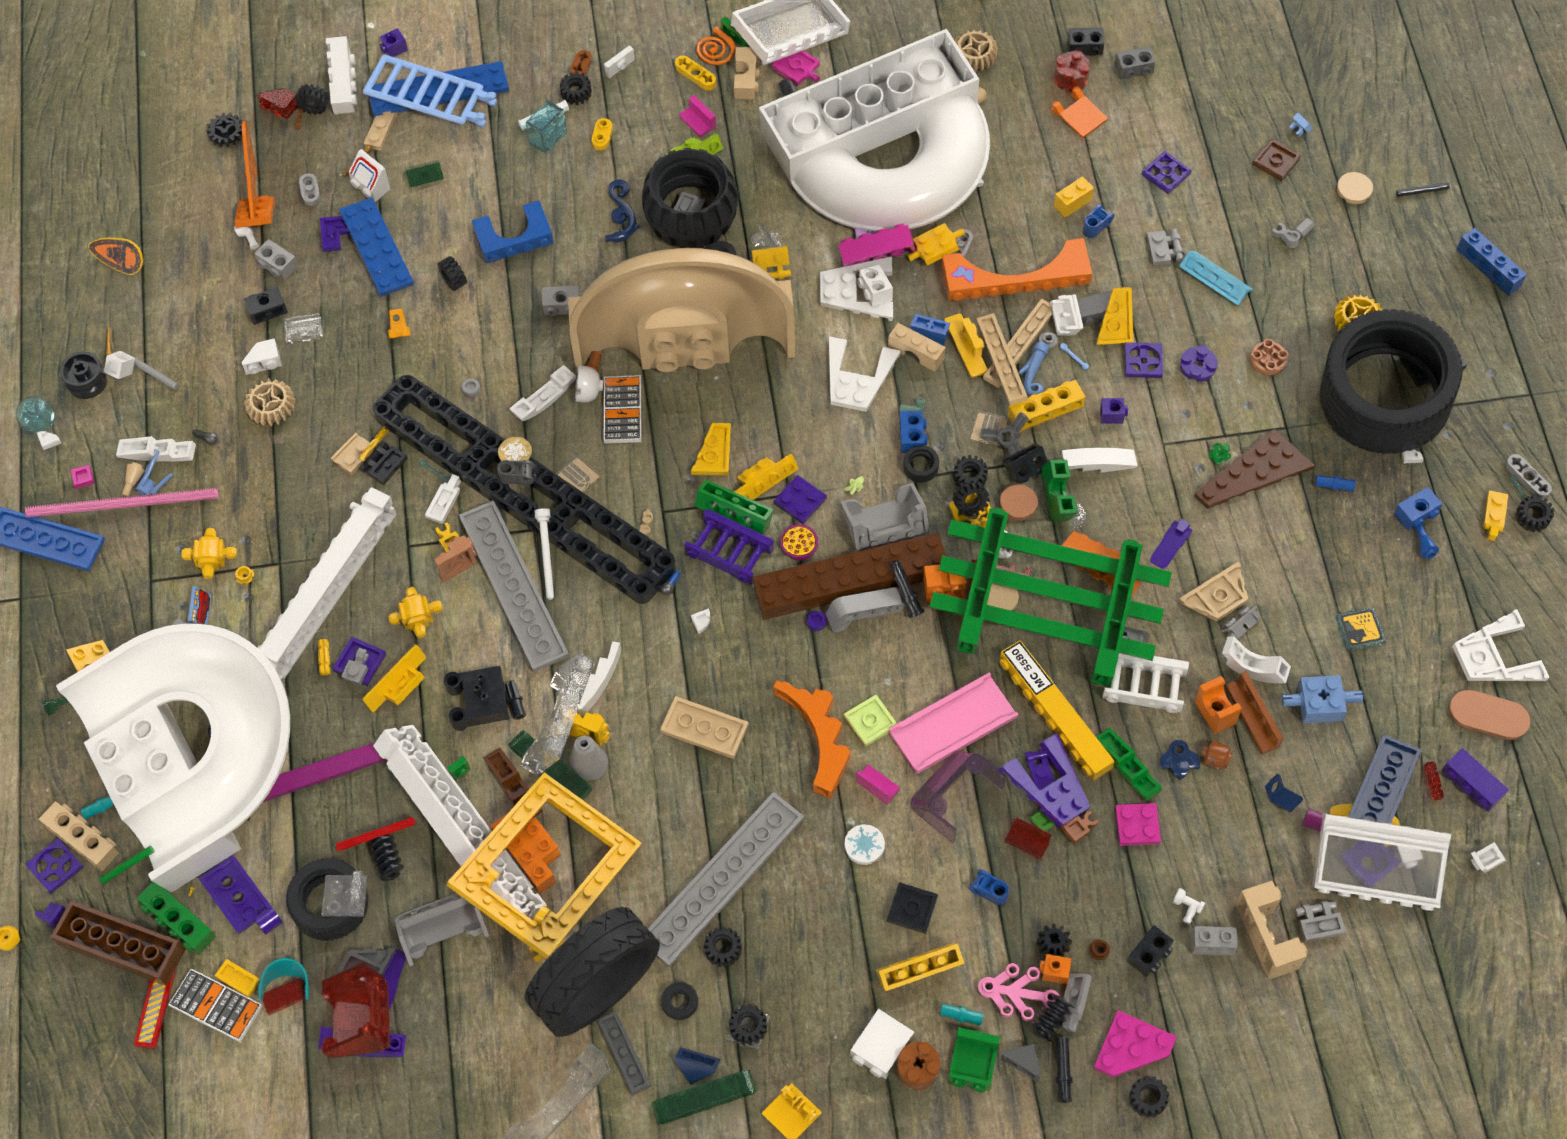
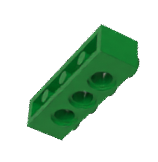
[694,480,774,535]
[137,882,216,955]

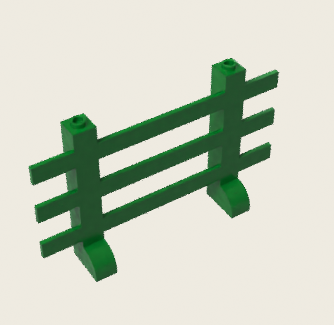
[930,508,1172,687]

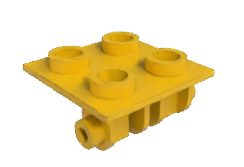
[66,640,109,672]
[761,1083,822,1139]

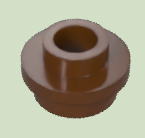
[1089,939,1110,960]

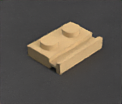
[331,432,374,476]

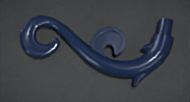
[605,179,641,243]

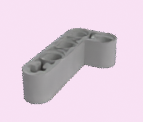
[826,587,906,632]

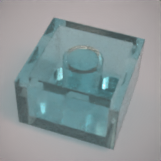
[526,100,567,154]

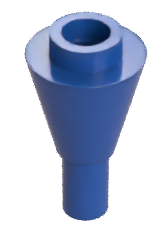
[1416,526,1439,559]

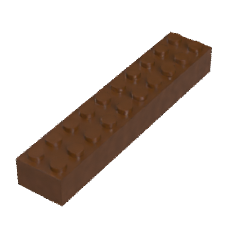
[753,532,946,620]

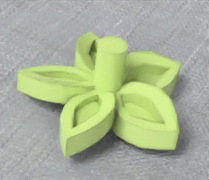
[844,476,864,495]

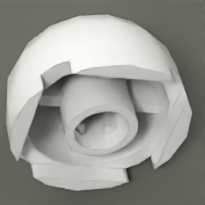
[575,365,603,403]

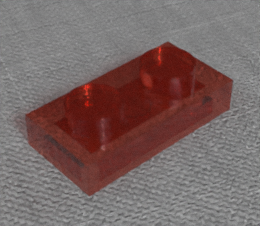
[263,978,306,1015]

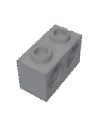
[254,239,299,281]
[1191,926,1238,956]

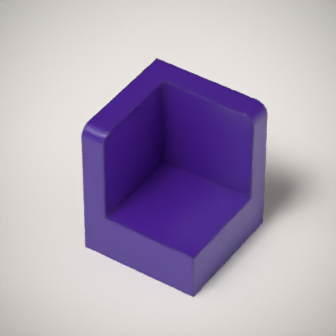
[35,902,66,929]

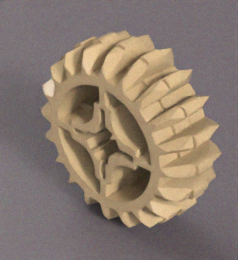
[955,29,998,72]
[244,378,295,427]

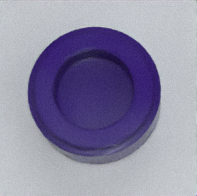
[807,611,826,631]

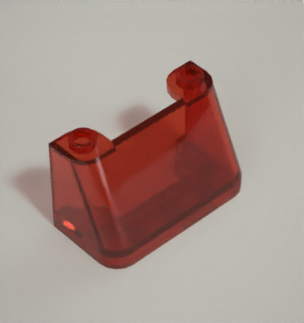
[321,962,390,1059]

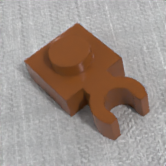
[1061,811,1099,844]

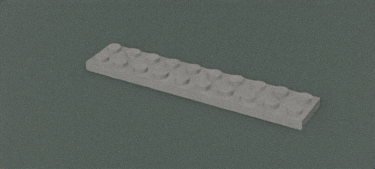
[459,500,569,672]
[648,792,804,968]

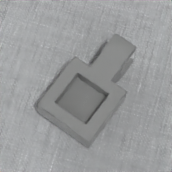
[341,648,369,686]

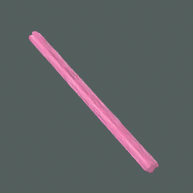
[25,488,218,518]

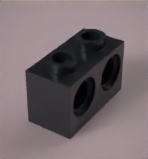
[1067,28,1105,56]
[1003,443,1048,484]
[1127,925,1174,977]

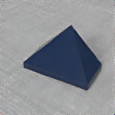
[674,1047,721,1085]

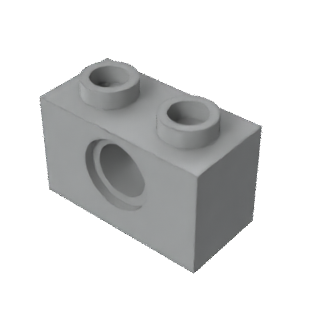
[542,286,580,316]

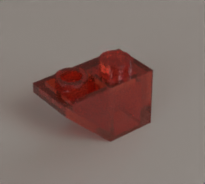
[257,88,298,120]

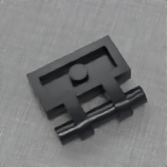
[359,441,408,485]

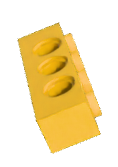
[1008,380,1086,432]
[876,943,965,991]

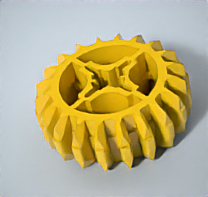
[1334,293,1382,331]

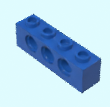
[1457,228,1527,296]

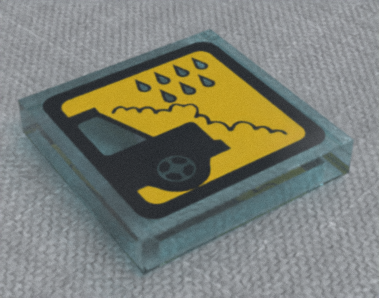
[1336,607,1386,651]

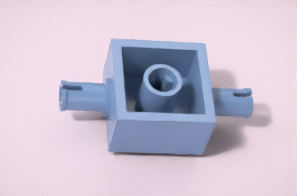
[1281,675,1363,723]

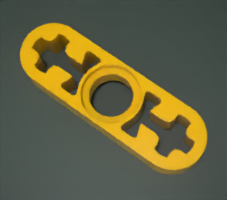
[675,56,716,91]

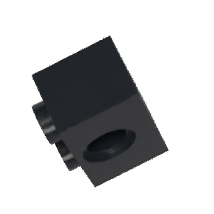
[244,287,288,325]

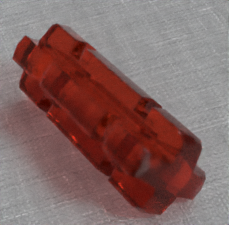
[1424,761,1444,801]

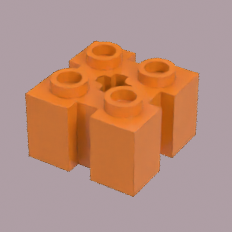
[923,565,966,604]

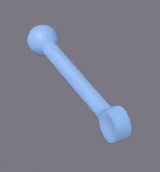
[1060,343,1089,370]

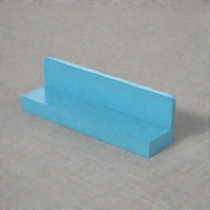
[1179,251,1253,305]

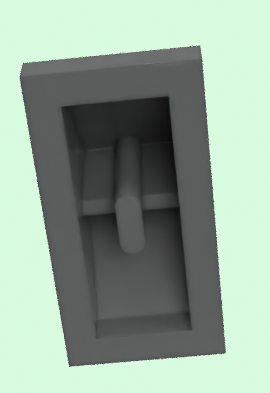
[1001,1044,1041,1082]

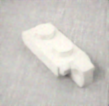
[425,474,461,525]

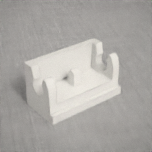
[1050,294,1083,336]

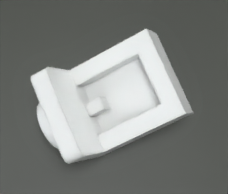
[1471,842,1506,873]

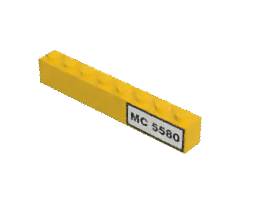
[999,640,1114,781]

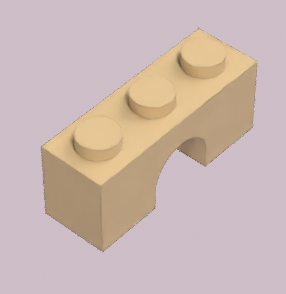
[734,47,760,99]
[888,323,945,372]

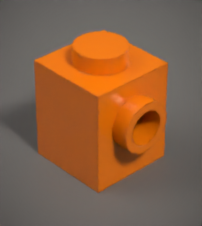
[1039,954,1071,985]

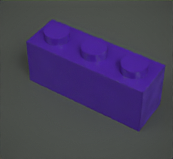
[1442,748,1509,812]

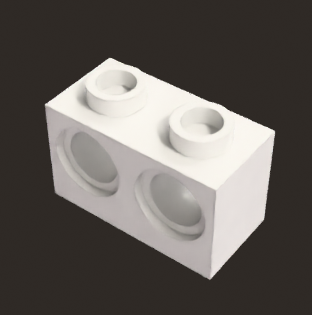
[857,265,893,307]

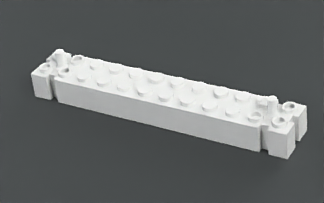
[258,487,397,679]
[373,725,547,920]

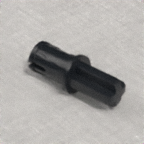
[505,680,526,720]

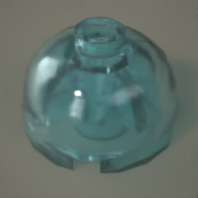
[16,396,55,434]

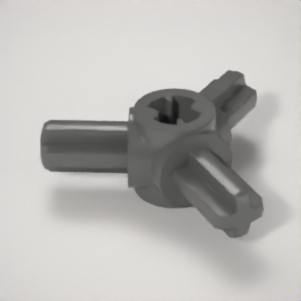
[981,412,1029,456]

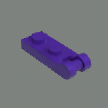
[1025,748,1055,791]

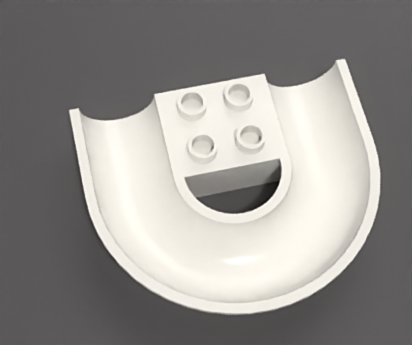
[759,29,990,232]
[56,624,290,893]

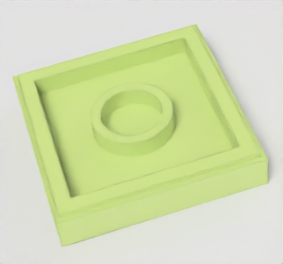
[843,695,897,747]

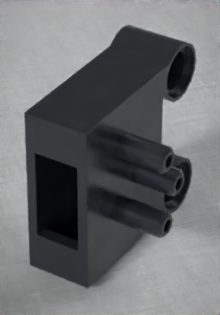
[444,666,510,731]

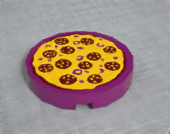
[781,524,818,560]

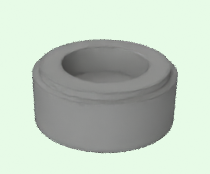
[461,379,481,398]

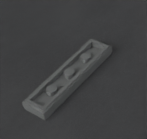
[597,1011,651,1096]

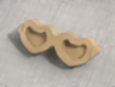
[639,509,653,536]

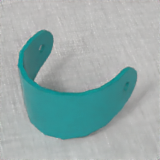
[259,958,310,1001]

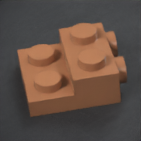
[434,535,477,583]

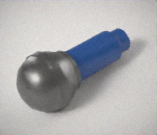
[660,570,681,596]

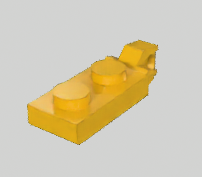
[1483,490,1508,541]

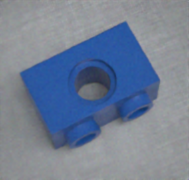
[1394,487,1442,530]

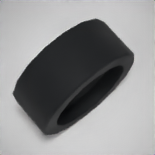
[903,445,939,483]

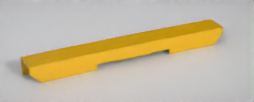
[359,426,389,461]

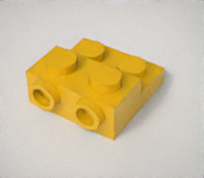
[562,711,610,747]

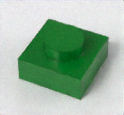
[447,756,470,780]

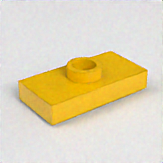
[214,959,260,998]

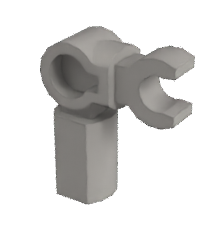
[1272,218,1315,248]

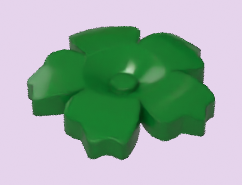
[1209,443,1231,465]

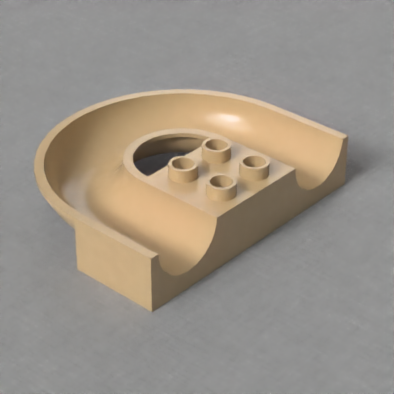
[568,248,795,375]

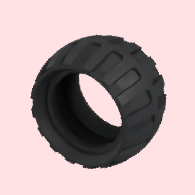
[642,148,738,248]

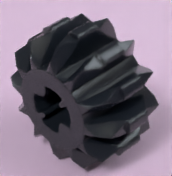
[1036,923,1072,958]

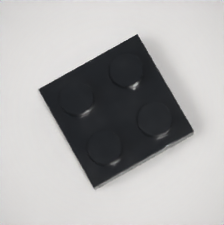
[887,882,938,934]

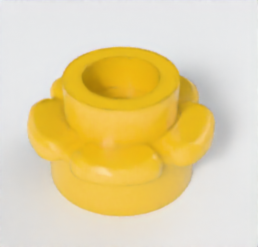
[235,566,254,584]

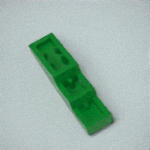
[1096,728,1162,801]

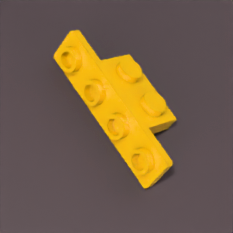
[944,313,988,378]
[734,454,798,500]
[362,645,426,712]

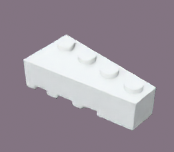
[326,36,357,114]

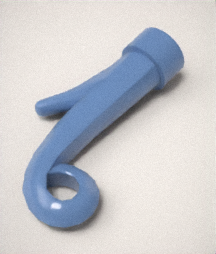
[1018,342,1049,396]

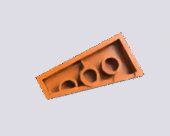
[1062,531,1141,595]

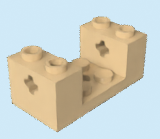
[1235,881,1307,979]

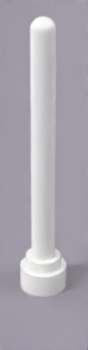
[535,508,554,600]

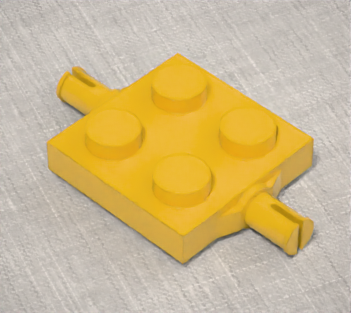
[908,223,965,266]

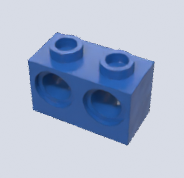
[899,411,927,453]

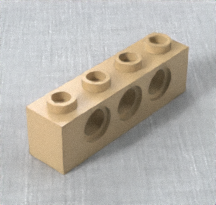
[39,801,119,871]

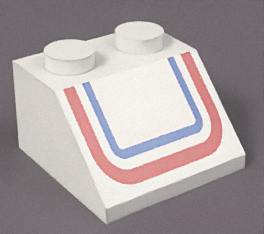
[349,149,391,202]

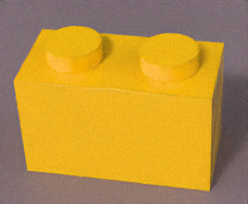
[1054,176,1094,218]

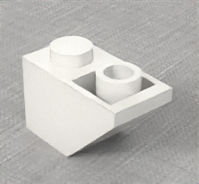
[242,339,282,375]

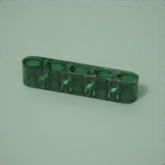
[508,730,593,800]
[651,1070,757,1125]

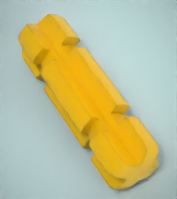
[317,639,330,676]

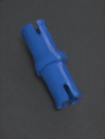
[1316,475,1356,492]

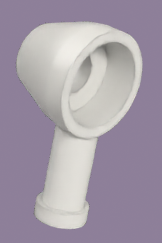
[234,226,259,250]

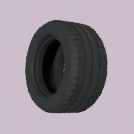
[286,858,369,941]

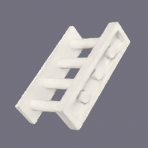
[1102,653,1189,713]

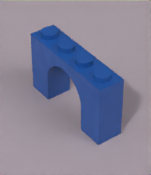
[472,200,554,264]

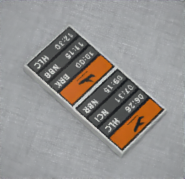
[604,375,641,443]
[168,969,263,1043]

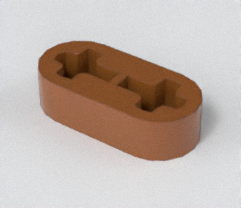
[570,50,592,77]

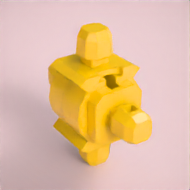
[181,528,237,579]
[388,587,443,638]

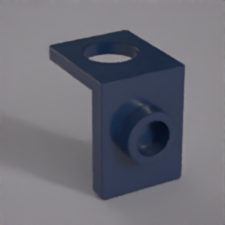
[1265,773,1303,813]

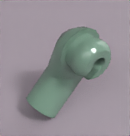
[899,398,926,413]

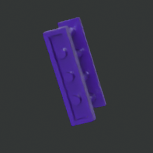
[684,509,774,584]

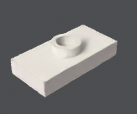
[604,46,635,78]

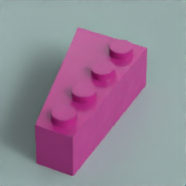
[838,224,916,267]

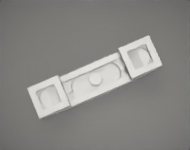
[509,365,576,421]

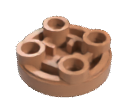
[1250,339,1288,375]
[1000,484,1038,521]

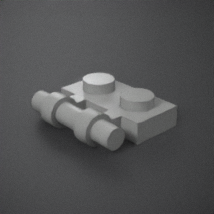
[1146,229,1184,266]
[1295,900,1346,942]

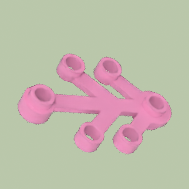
[978,963,1059,1021]

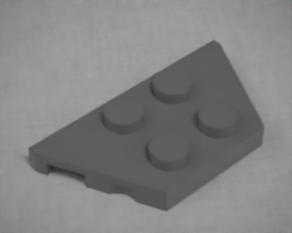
[329,948,396,1023]

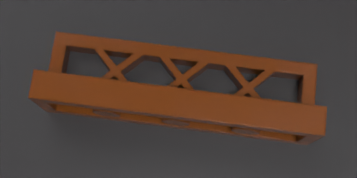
[1225,671,1284,755]

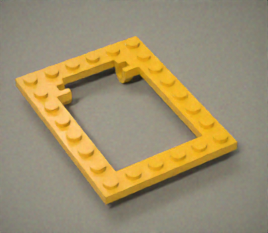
[446,773,641,959]

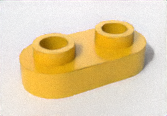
[592,118,613,150]

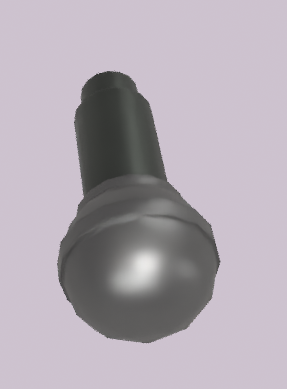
[192,429,218,445]

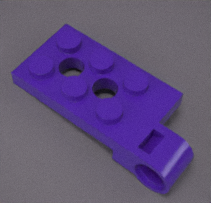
[199,855,283,935]

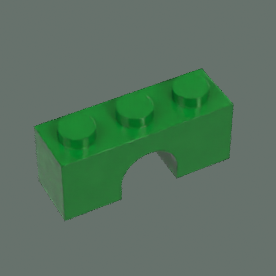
[1041,460,1077,521]

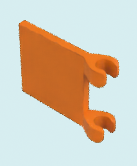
[1051,87,1108,138]

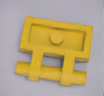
[751,246,791,280]

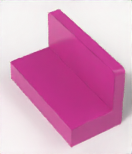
[679,95,716,137]
[856,764,900,805]

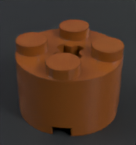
[897,1042,940,1090]

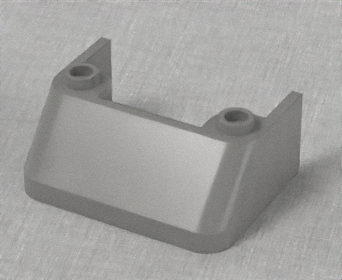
[395,893,489,966]

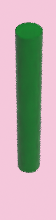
[99,846,155,885]

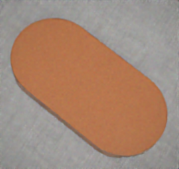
[1449,690,1530,740]

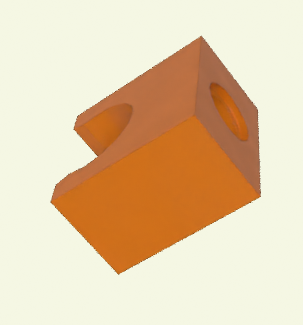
[1194,676,1242,734]

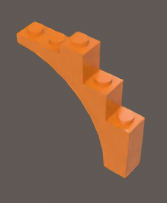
[773,680,851,799]

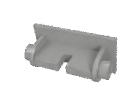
[1221,605,1261,639]

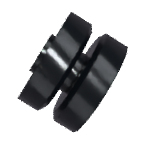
[60,351,107,399]

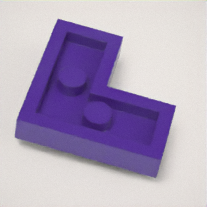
[320,216,350,252]

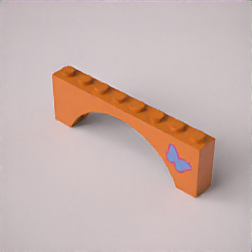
[942,238,1092,301]

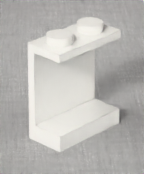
[850,1009,914,1079]

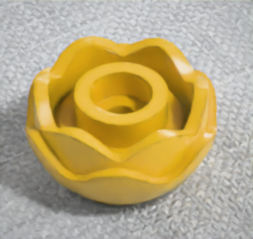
[0,925,20,951]

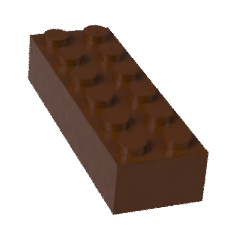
[51,900,186,986]

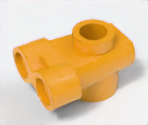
[388,309,411,339]

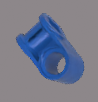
[1083,204,1115,238]
[968,869,1009,905]

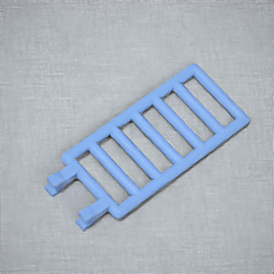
[363,55,497,127]

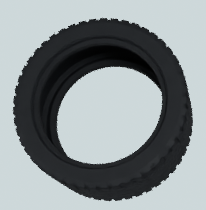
[1320,309,1463,454]

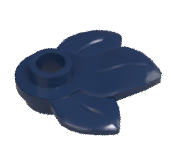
[1160,740,1200,780]

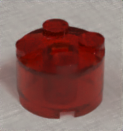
[1054,50,1090,92]

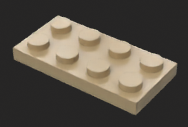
[660,696,749,759]

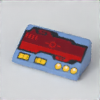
[188,586,211,625]

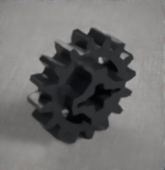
[206,113,242,147]

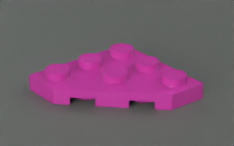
[1093,1010,1177,1078]

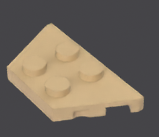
[1179,562,1248,622]

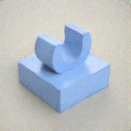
[1290,113,1313,136]

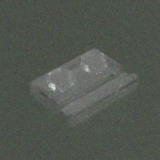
[284,312,323,344]

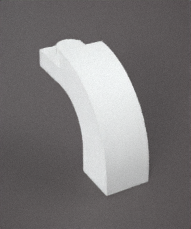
[1222,636,1291,684]

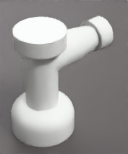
[1172,888,1205,925]

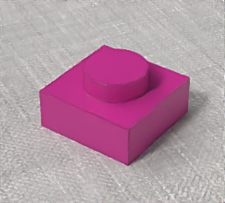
[71,465,95,489]

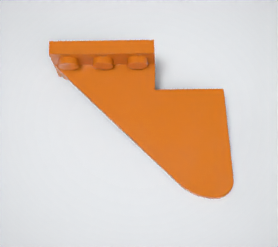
[234,121,275,228]

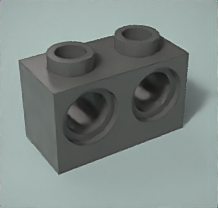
[1115,46,1155,79]

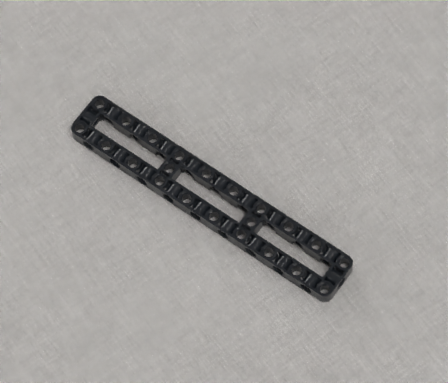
[373,375,676,604]

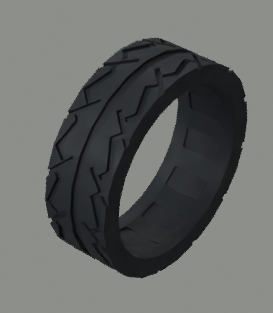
[524,907,660,1037]

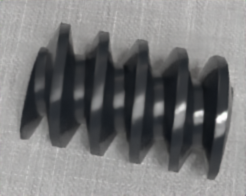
[368,836,404,881]
[1031,994,1075,1042]

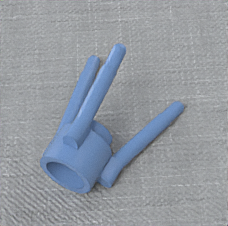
[135,450,173,497]

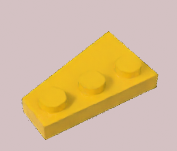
[1096,287,1133,345]
[691,423,731,476]

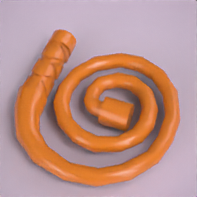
[696,26,736,65]

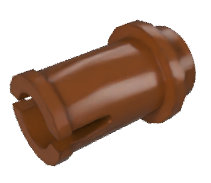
[585,351,602,372]

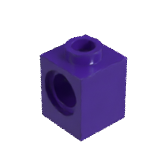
[379,28,408,57]
[1100,398,1128,424]

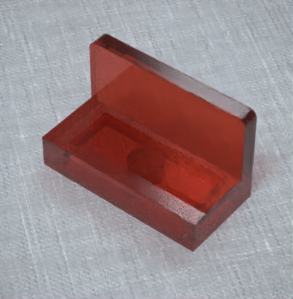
[1005,817,1052,860]

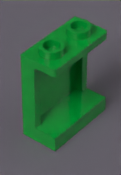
[948,1027,1000,1092]

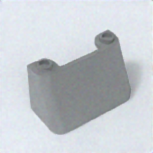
[841,483,929,552]

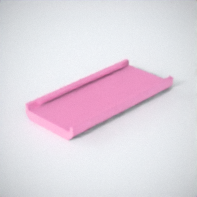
[889,672,1019,774]

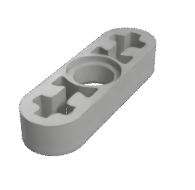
[1505,454,1552,500]

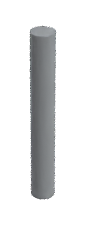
[134,358,179,390]

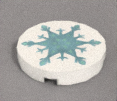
[844,824,885,865]

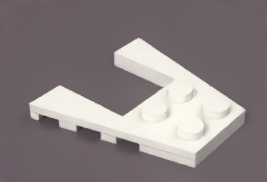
[820,257,893,321]
[829,337,901,412]
[1452,609,1549,681]

